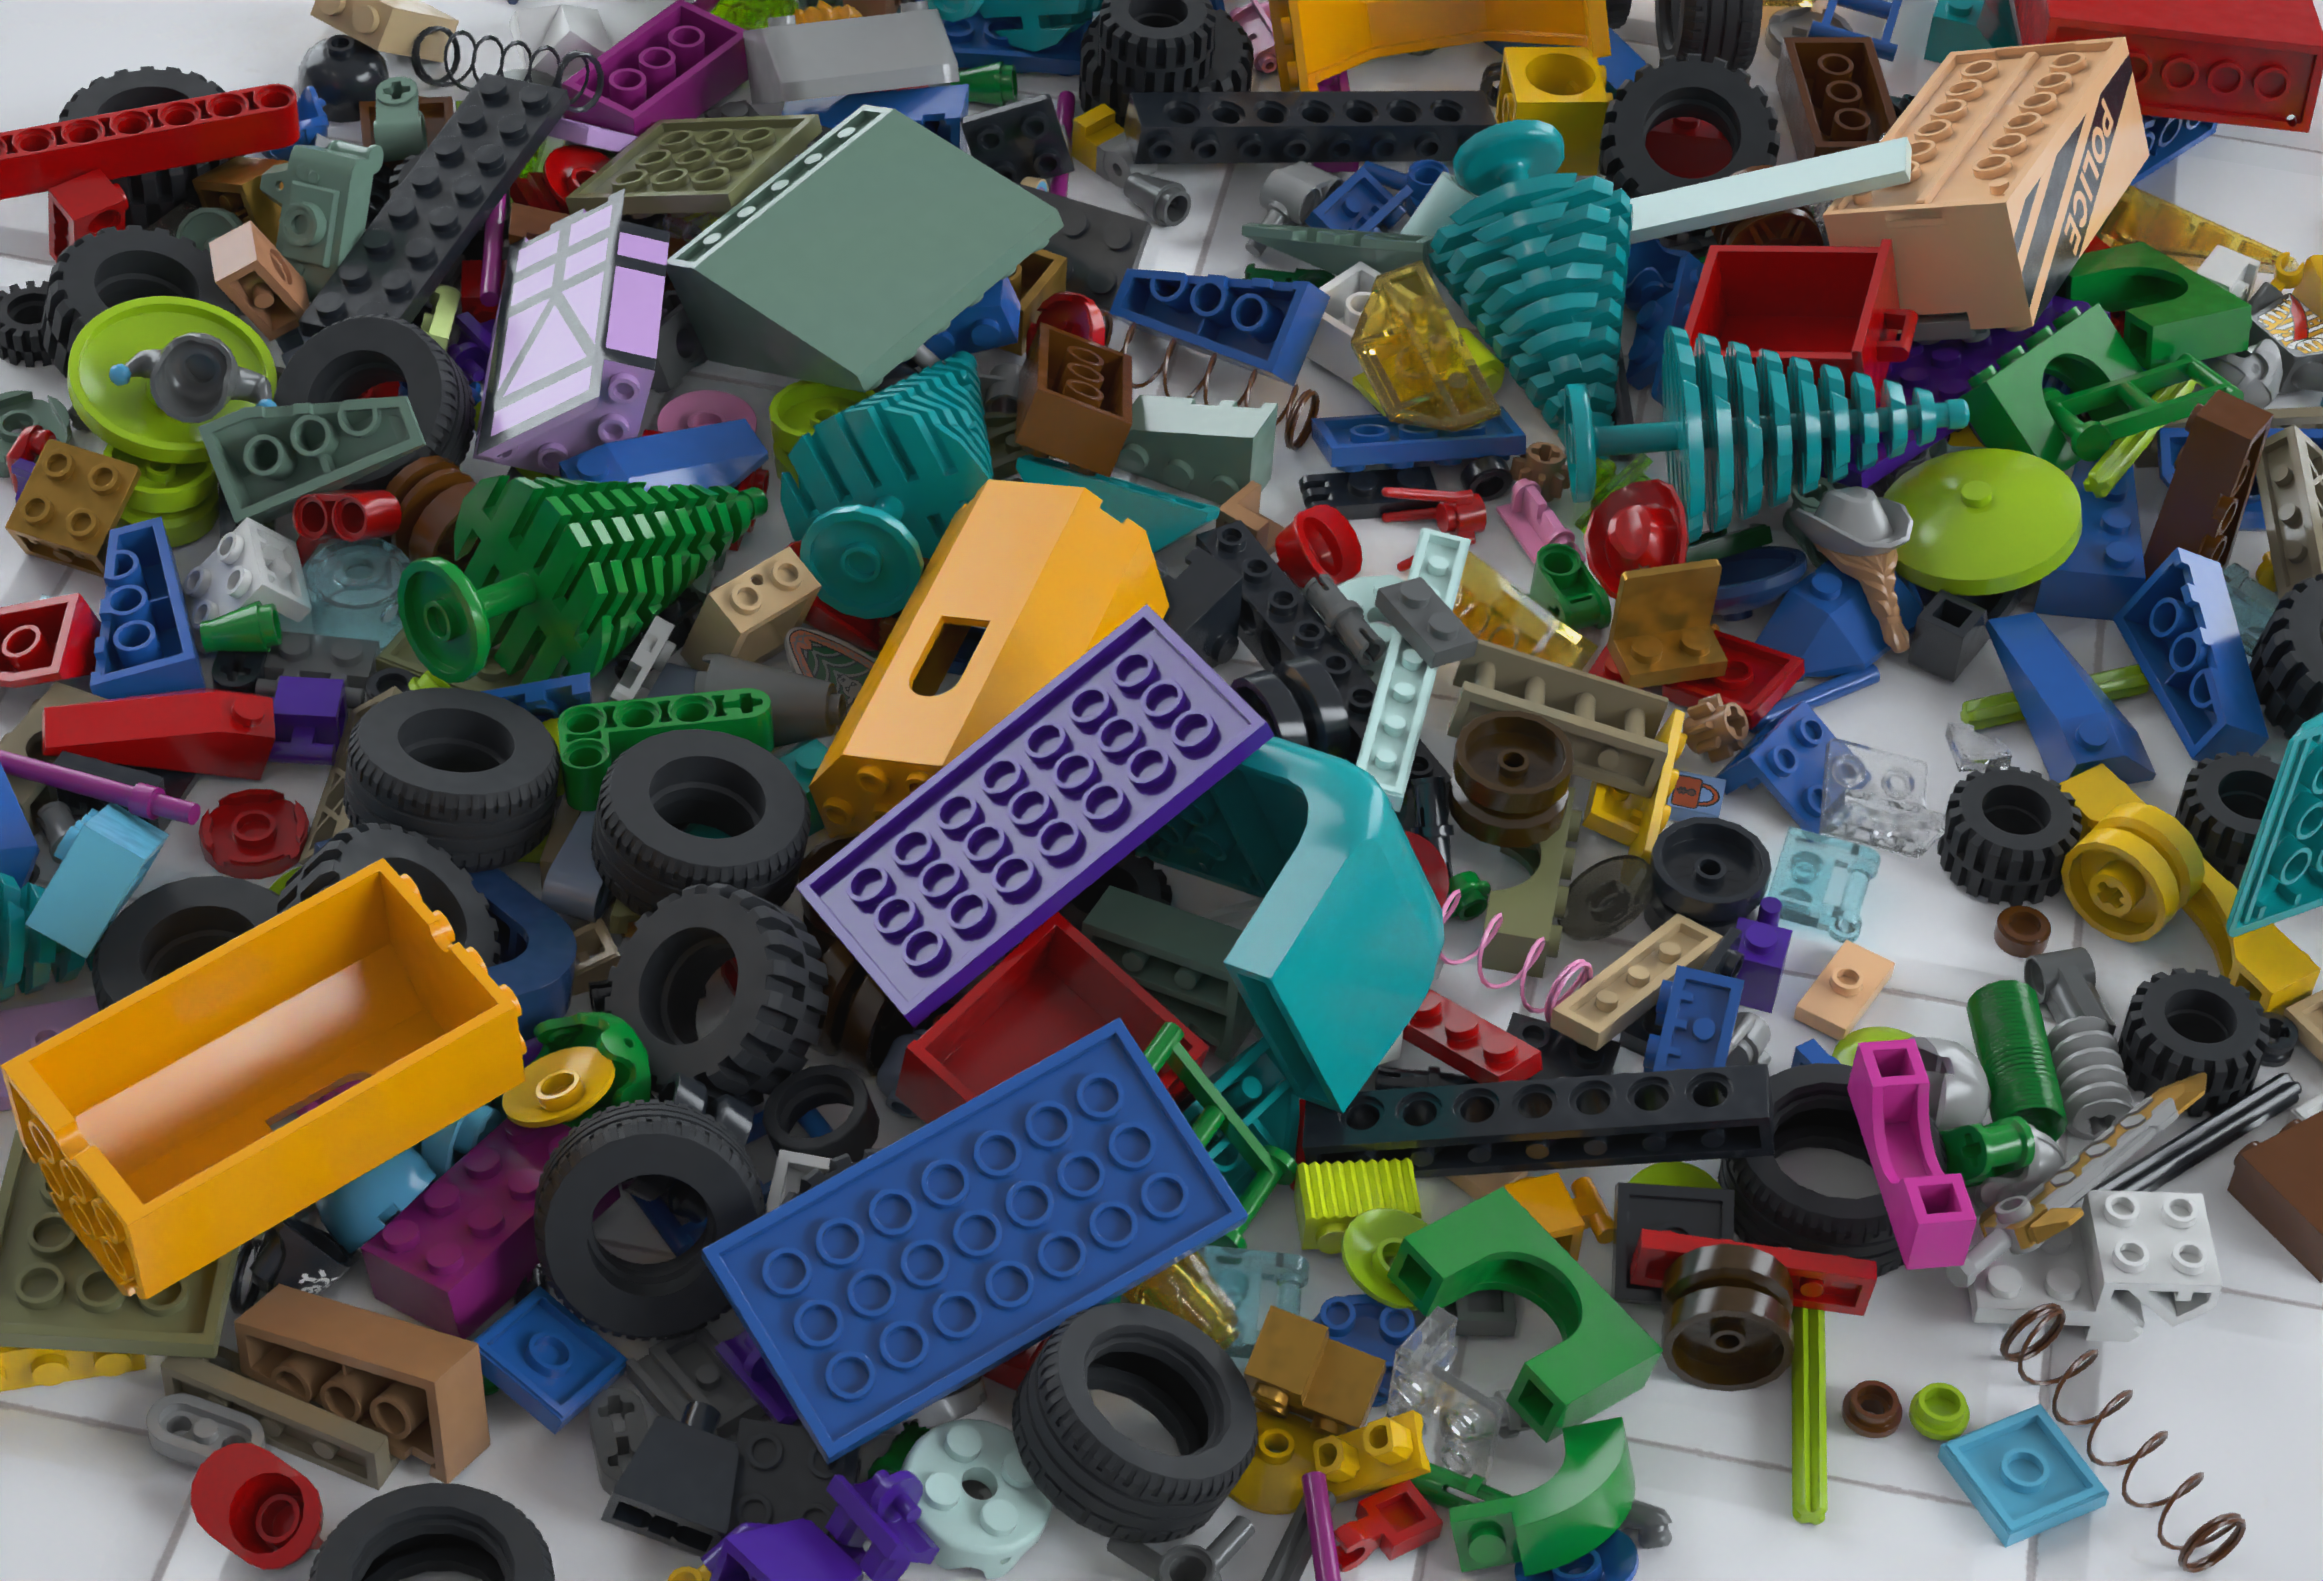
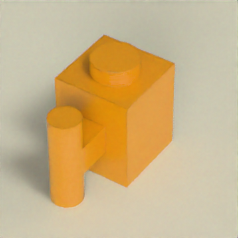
[1504,1172,1614,1261]

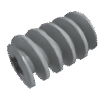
[2047,1016,2134,1141]

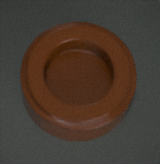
[1994,905,2051,958]

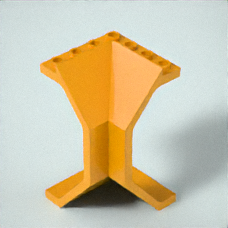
[1268,0,1611,92]

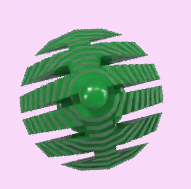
[397,475,768,684]

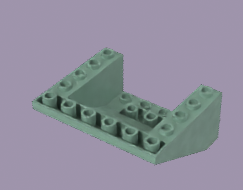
[666,104,1064,393]

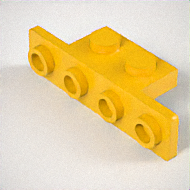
[1582,708,1687,886]

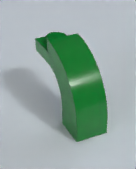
[1449,1417,1635,1576]

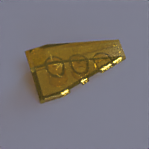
[2101,185,2299,274]
[1453,550,1599,671]

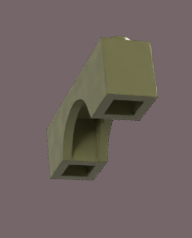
[1482,787,1583,978]

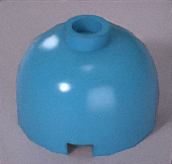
[316,1147,436,1254]

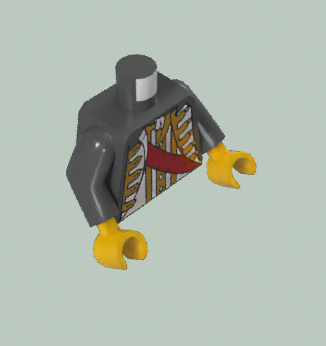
[2235,252,2323,394]

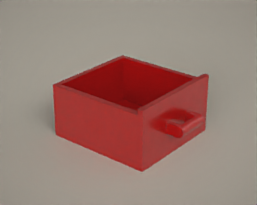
[1684,239,1919,409]
[895,912,1209,1124]

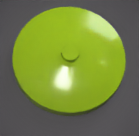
[67,296,277,464]
[1883,448,2082,596]

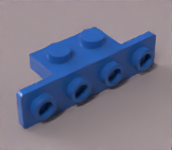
[1626,253,1704,406]

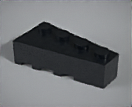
[1162,546,1243,669]

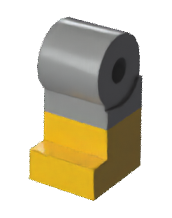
[1072,103,1158,188]

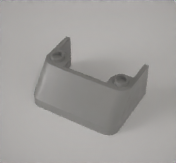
[743,1,960,105]

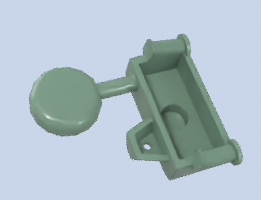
[175,140,384,303]

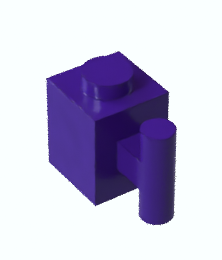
[268,676,348,766]
[1736,897,1793,1013]

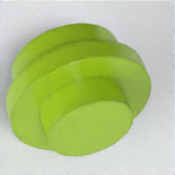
[1909,1383,1970,1441]

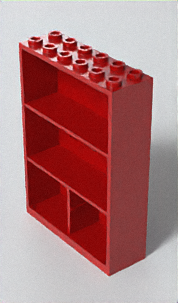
[2014,0,2323,133]

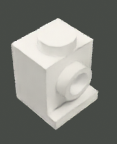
[2196,244,2261,302]

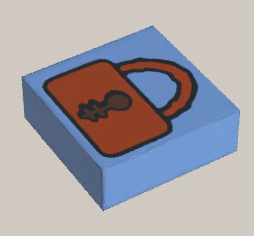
[1667,770,1727,821]

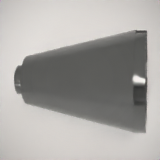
[694,653,846,748]

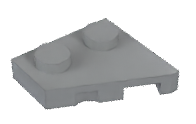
[608,615,676,702]

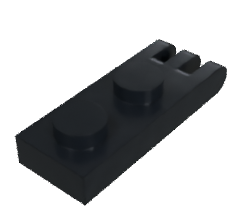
[1298,466,1440,520]

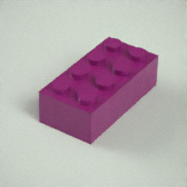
[562,0,749,154]
[361,1118,621,1339]

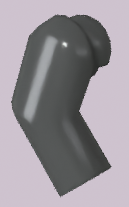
[1618,1499,1672,1549]

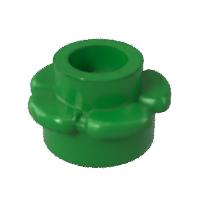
[1446,871,1491,921]

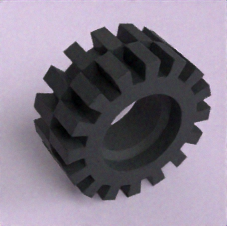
[0,281,52,367]

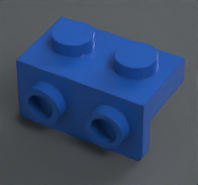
[1304,166,1413,232]

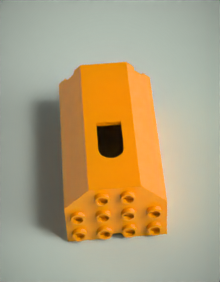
[809,479,1169,839]
[0,858,527,1300]

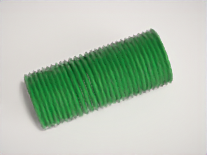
[1966,980,2068,1142]

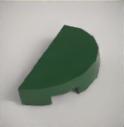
[1685,523,1773,563]

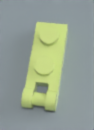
[421,284,461,351]

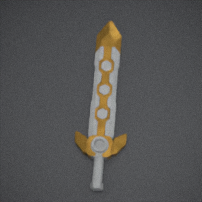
[1946,1073,2207,1288]

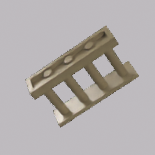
[1447,638,1669,798]

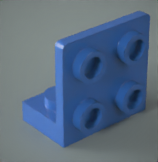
[1715,700,1870,839]
[1643,965,1745,1072]

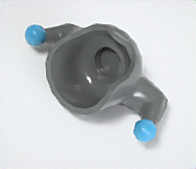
[109,332,277,423]

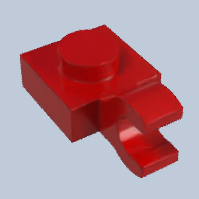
[1334,1479,1444,1572]

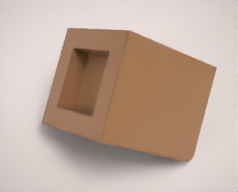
[1216,480,1285,555]

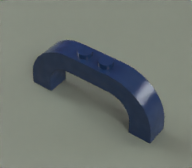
[314,839,577,1041]

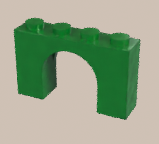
[2055,241,2253,370]
[1958,303,2157,472]
[1387,1187,1663,1443]

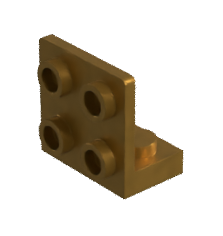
[5,439,141,578]
[1607,559,1728,688]

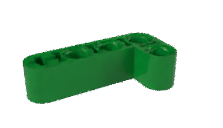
[558,688,775,811]

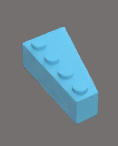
[25,803,169,959]

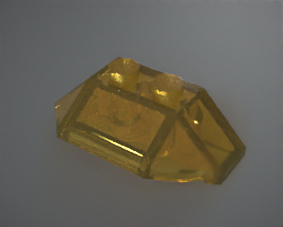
[1351,260,1501,432]

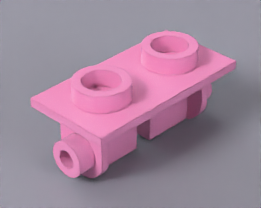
[1230,0,1277,73]
[1496,478,1586,565]

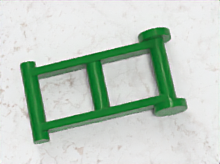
[2042,353,2244,462]
[1143,1022,1298,1262]

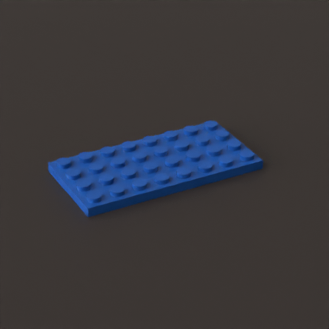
[701,1017,1249,1465]

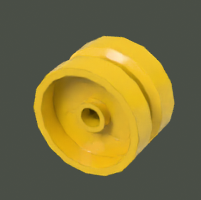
[2061,802,2205,943]

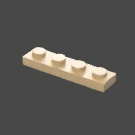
[1550,913,1724,1051]

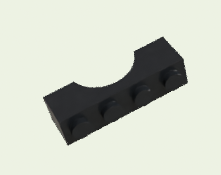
[1908,581,2037,683]

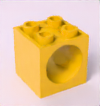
[1495,47,1613,176]

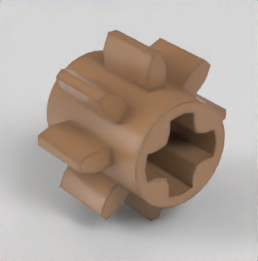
[1510,442,1570,503]
[1683,693,1749,763]

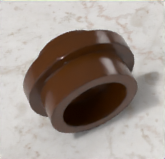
[1841,1380,1903,1438]

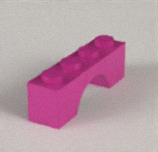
[1847,1039,1977,1270]

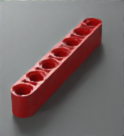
[0,84,300,200]

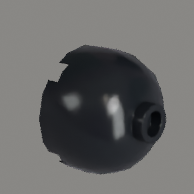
[298,35,389,123]

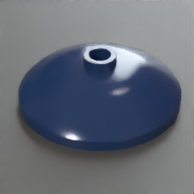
[1712,546,1808,621]

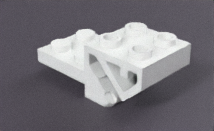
[1968,1190,2222,1342]

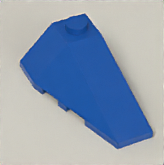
[558,419,769,492]
[1985,612,2156,785]

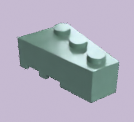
[1114,395,1278,505]
[1082,885,1255,1063]

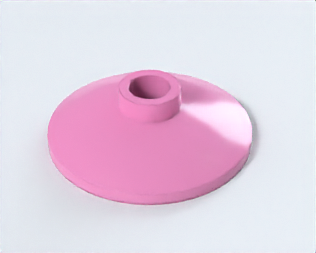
[657,390,757,434]

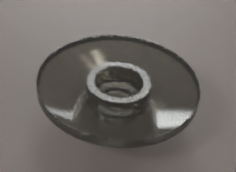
[1557,855,1655,941]

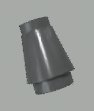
[1123,172,1191,226]

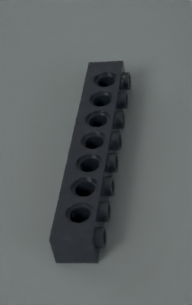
[1124,91,1497,164]
[1195,520,1451,832]
[1302,1064,1774,1178]

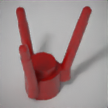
[1381,487,1487,572]

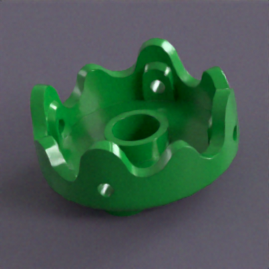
[530,1012,651,1128]

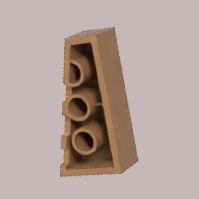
[234,1284,491,1484]

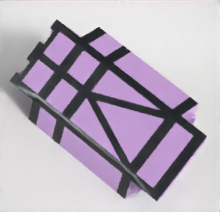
[473,188,670,477]

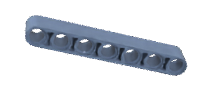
[541,663,700,923]

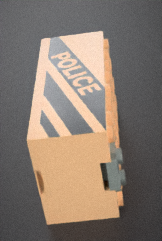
[1823,37,2150,345]

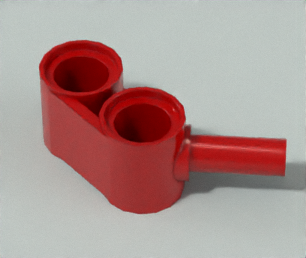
[292,489,402,568]

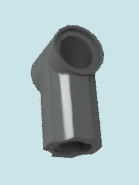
[2024,947,2116,1036]

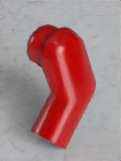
[6,425,57,494]

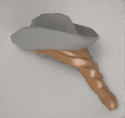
[1789,486,1914,653]

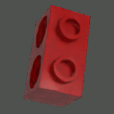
[48,168,129,263]

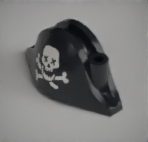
[249,1217,362,1295]

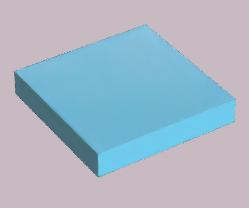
[1937,1404,2110,1548]

